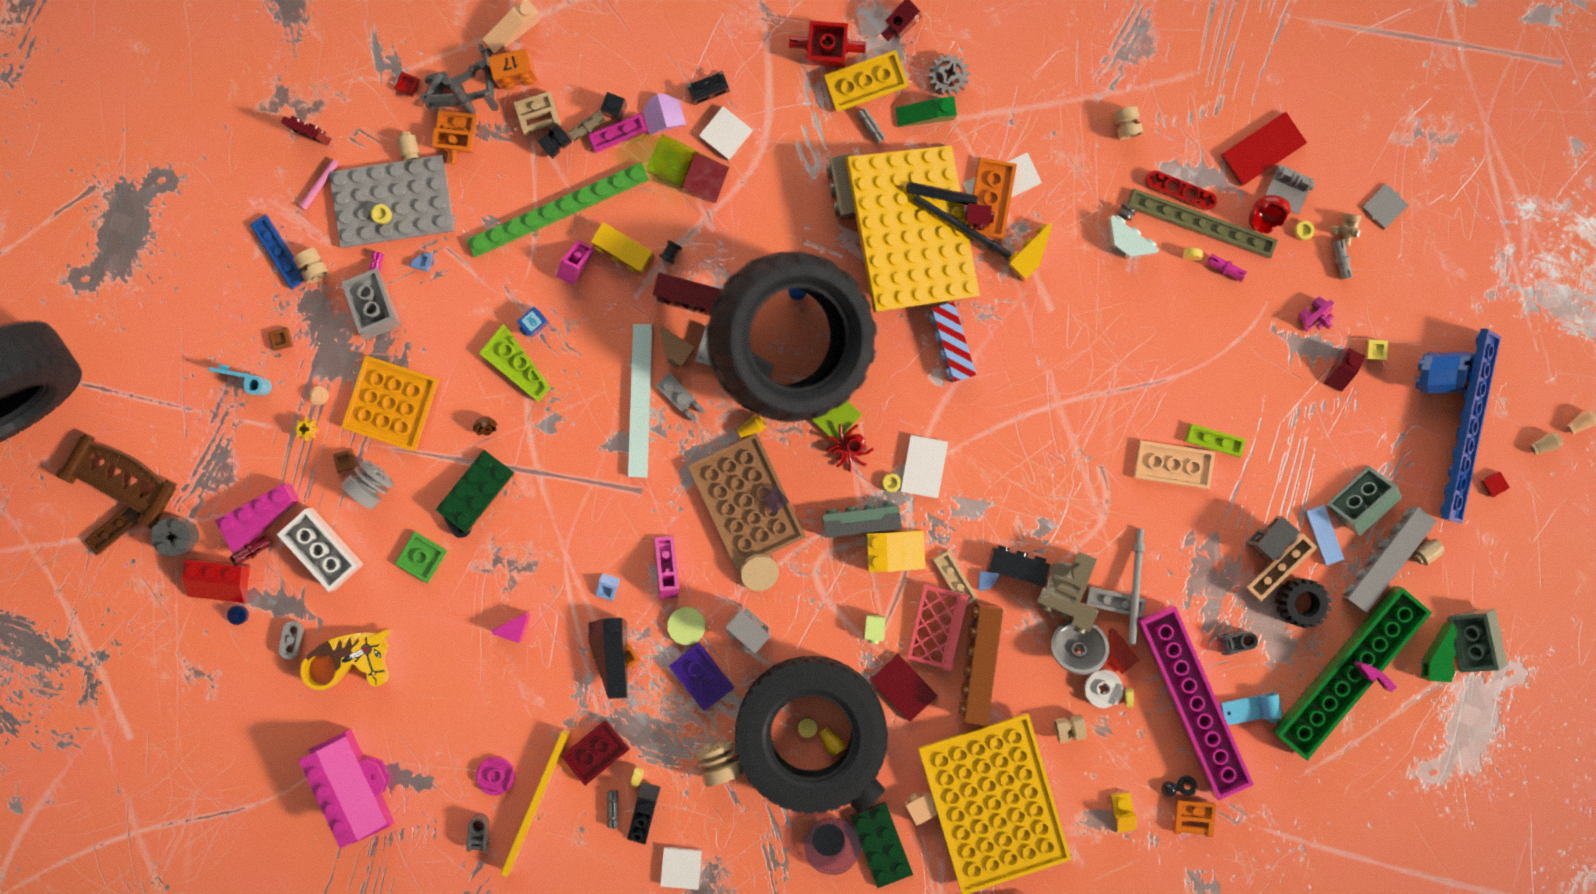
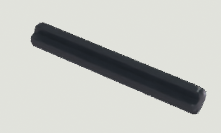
[906,182,978,205]

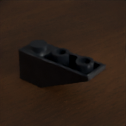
[627,782,661,844]

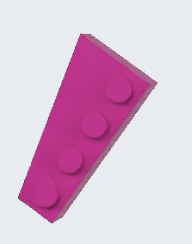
[215,484,299,554]

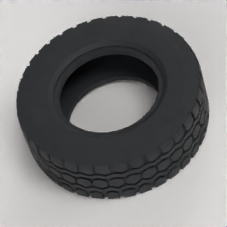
[735,656,888,814]

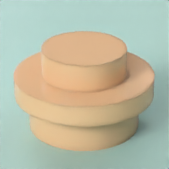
[309,386,329,405]

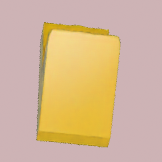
[1110,791,1137,833]

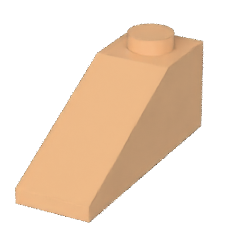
[482,0,539,55]
[904,792,938,826]

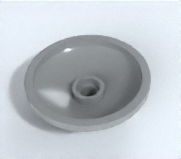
[1051,620,1109,675]

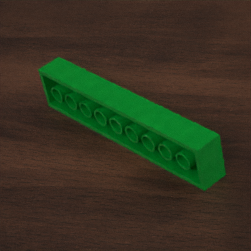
[1271,586,1432,761]

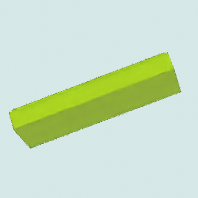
[1184,424,1246,458]

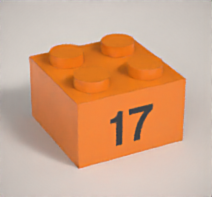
[488,48,538,90]

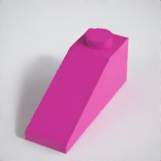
[654,536,679,600]

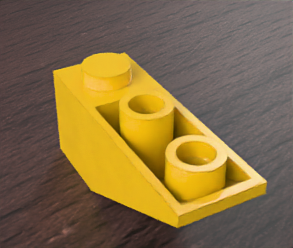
[1007,222,1053,281]

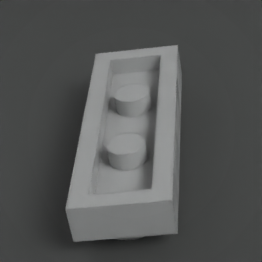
[1085,586,1146,618]

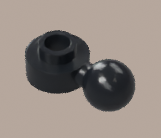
[1161,775,1198,797]

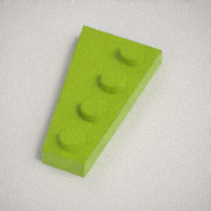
[479,324,551,402]

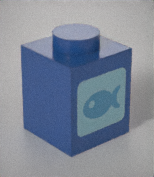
[517,307,550,337]

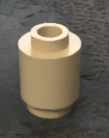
[396,132,420,162]
[1414,538,1445,566]

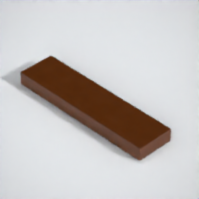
[84,492,148,555]

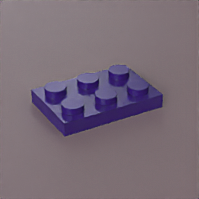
[669,642,735,711]

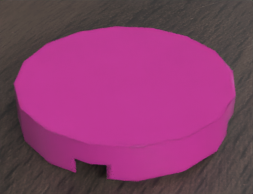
[476,756,515,796]

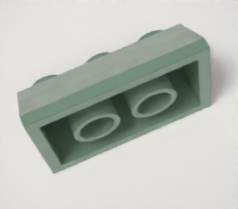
[1327,466,1402,536]
[1448,608,1508,672]

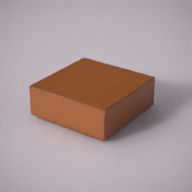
[268,327,293,351]
[333,450,357,473]

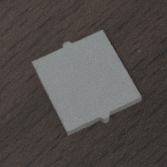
[1362,183,1409,229]

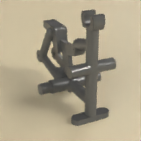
[420,44,499,114]

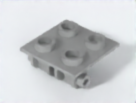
[1265,164,1315,214]

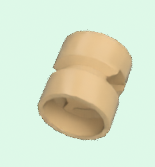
[1113,106,1144,140]
[293,248,329,284]
[1054,714,1087,744]

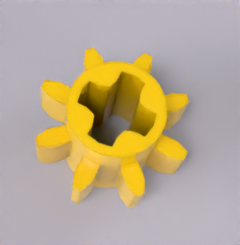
[293,417,320,441]

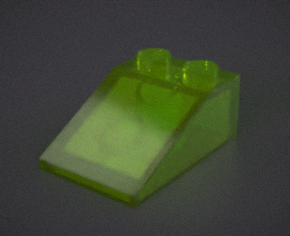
[646,134,716,187]

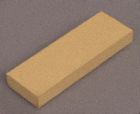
[932,549,978,605]

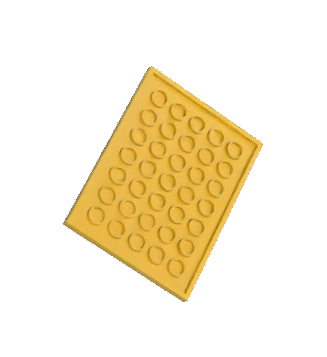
[845,146,980,312]
[918,713,1072,894]

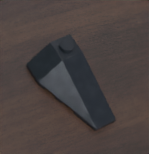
[589,618,628,699]

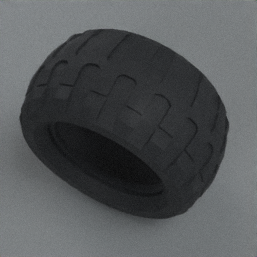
[706,252,877,422]

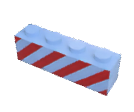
[928,301,976,383]

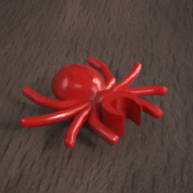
[826,424,874,472]

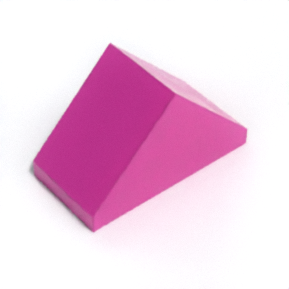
[491,612,530,643]

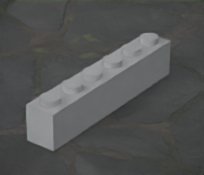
[1342,506,1437,613]

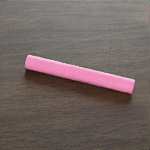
[300,159,339,210]

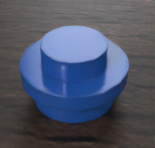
[788,288,807,300]

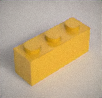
[591,222,654,274]

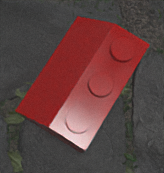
[182,558,250,603]

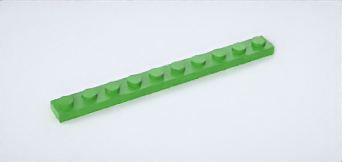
[467,162,650,258]

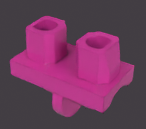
[1298,296,1334,332]

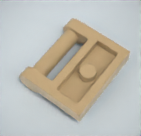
[514,91,561,136]

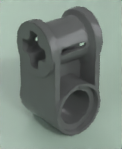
[1218,630,1258,655]
[466,813,489,853]

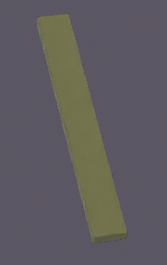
[1127,188,1278,259]

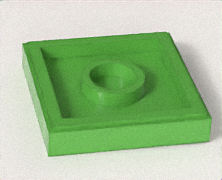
[395,531,448,584]

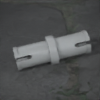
[1332,239,1353,280]

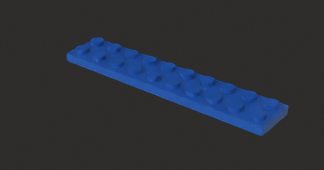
[1440,328,1501,524]

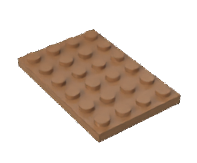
[688,433,806,570]

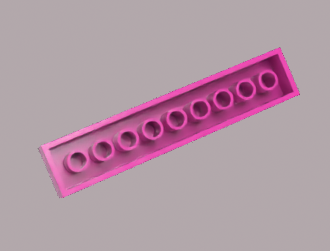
[1137,605,1254,801]

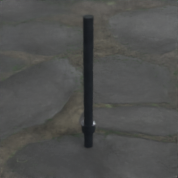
[913,194,1012,259]

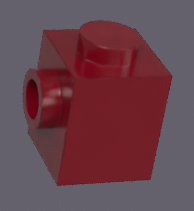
[965,203,994,230]

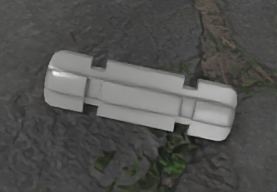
[858,108,885,143]

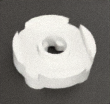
[1084,669,1124,708]

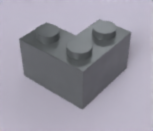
[1246,516,1300,561]

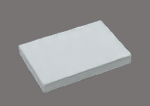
[900,435,948,498]

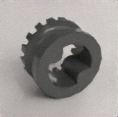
[1116,204,1136,222]

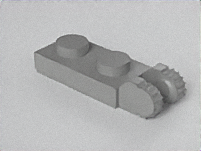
[656,372,706,423]

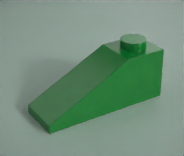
[896,96,957,127]

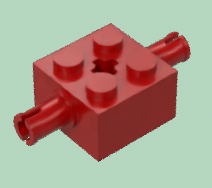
[789,21,866,68]

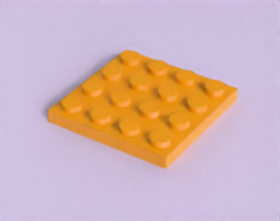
[341,355,440,452]

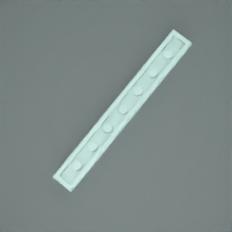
[628,324,653,478]

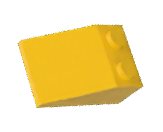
[866,530,925,573]

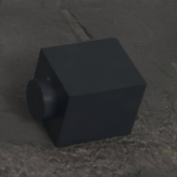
[600,92,627,121]

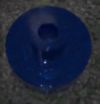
[227,605,249,625]

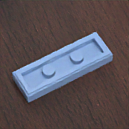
[1305,505,1344,566]

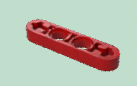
[1145,170,1217,211]

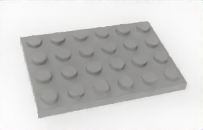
[329,155,455,249]

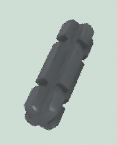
[607,790,618,829]

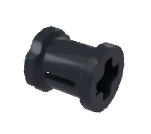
[659,240,683,265]

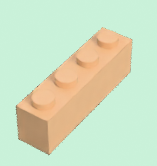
[1245,534,1317,603]

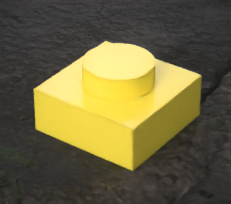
[1365,340,1388,360]

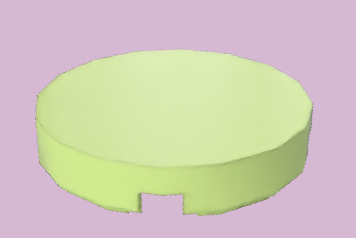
[667,607,706,645]

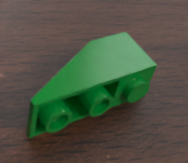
[1421,622,1457,682]

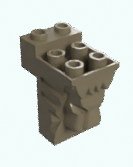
[1037,552,1098,635]

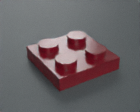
[281,116,331,146]

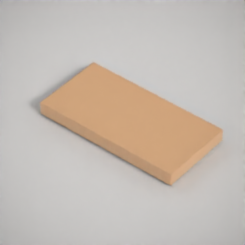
[1133,440,1215,490]

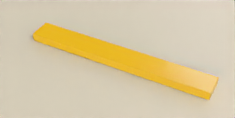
[501,729,570,877]

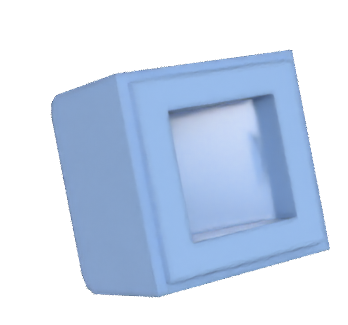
[595,574,620,601]

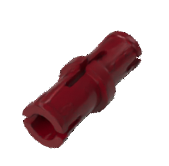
[230,536,271,566]

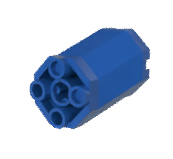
[1415,351,1473,393]

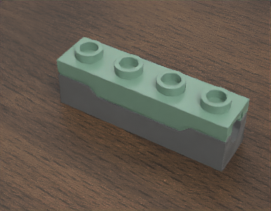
[822,502,902,538]

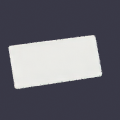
[963,153,1042,198]

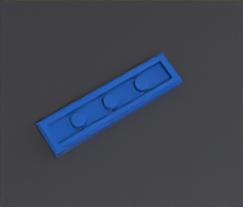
[250,214,305,289]

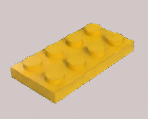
[824,50,909,113]

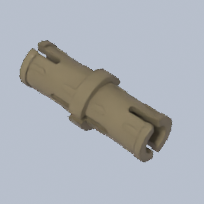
[568,110,606,142]

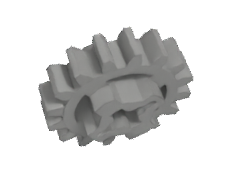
[928,53,970,96]

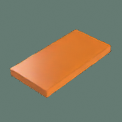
[969,157,1017,240]

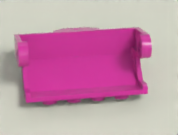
[298,729,395,849]

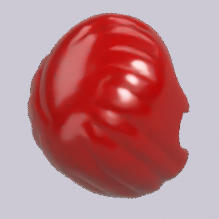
[1249,195,1291,234]

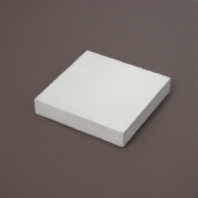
[699,106,753,160]
[660,847,702,890]

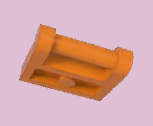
[1173,799,1216,837]

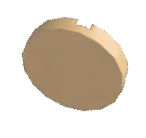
[741,554,779,591]

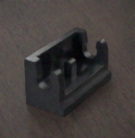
[687,71,730,105]

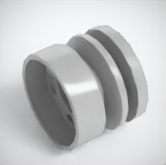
[341,459,395,510]

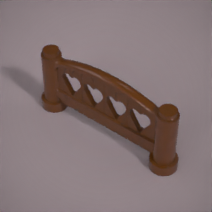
[55,433,177,529]

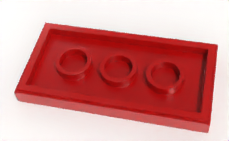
[1221,111,1307,186]

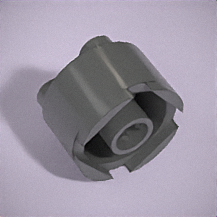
[151,517,199,556]

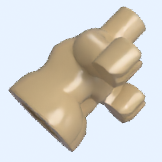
[1331,213,1362,246]

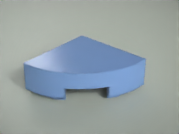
[409,253,434,272]
[978,571,999,591]

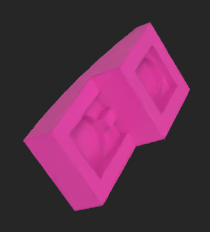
[1354,661,1397,692]

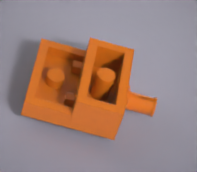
[432,110,478,165]

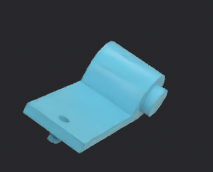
[208,364,272,396]
[1220,693,1283,725]

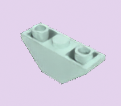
[1107,215,1160,259]

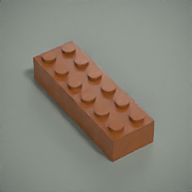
[958,603,1004,726]

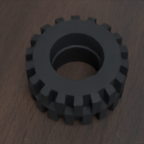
[1276,578,1331,628]

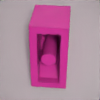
[556,240,595,285]

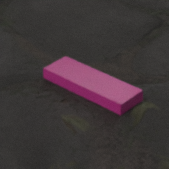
[588,113,648,154]

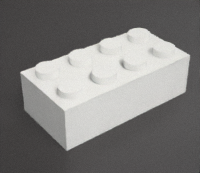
[277,508,364,592]

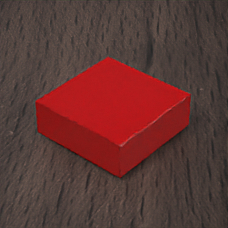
[394,71,421,97]
[1481,471,1510,497]

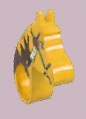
[301,629,391,690]

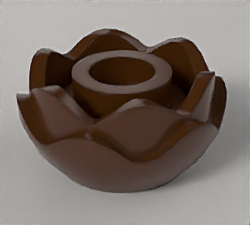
[473,416,498,436]

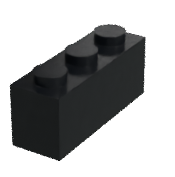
[986,545,1051,586]

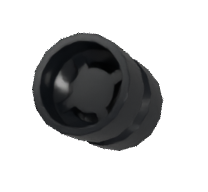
[536,123,573,159]

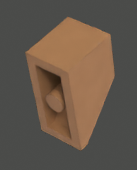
[660,327,696,368]

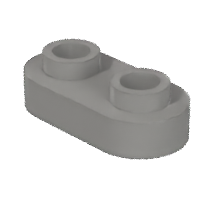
[279,621,304,659]

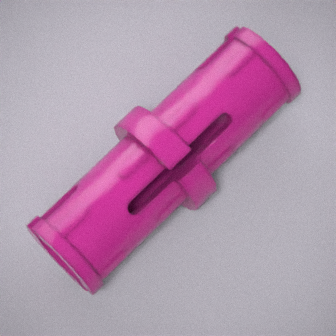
[1206,254,1247,282]

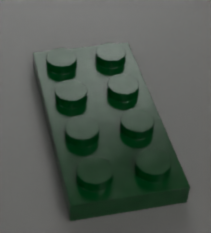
[435,450,515,534]
[850,801,913,888]

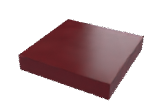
[680,152,729,203]

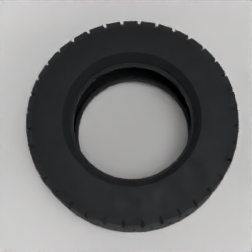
[0,321,82,442]

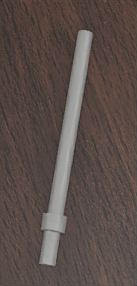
[1128,529,1145,644]

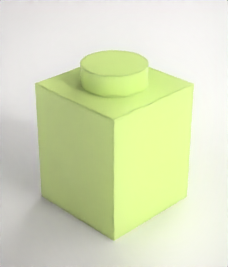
[864,614,886,644]

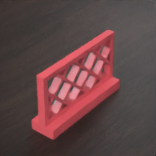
[907,584,970,671]

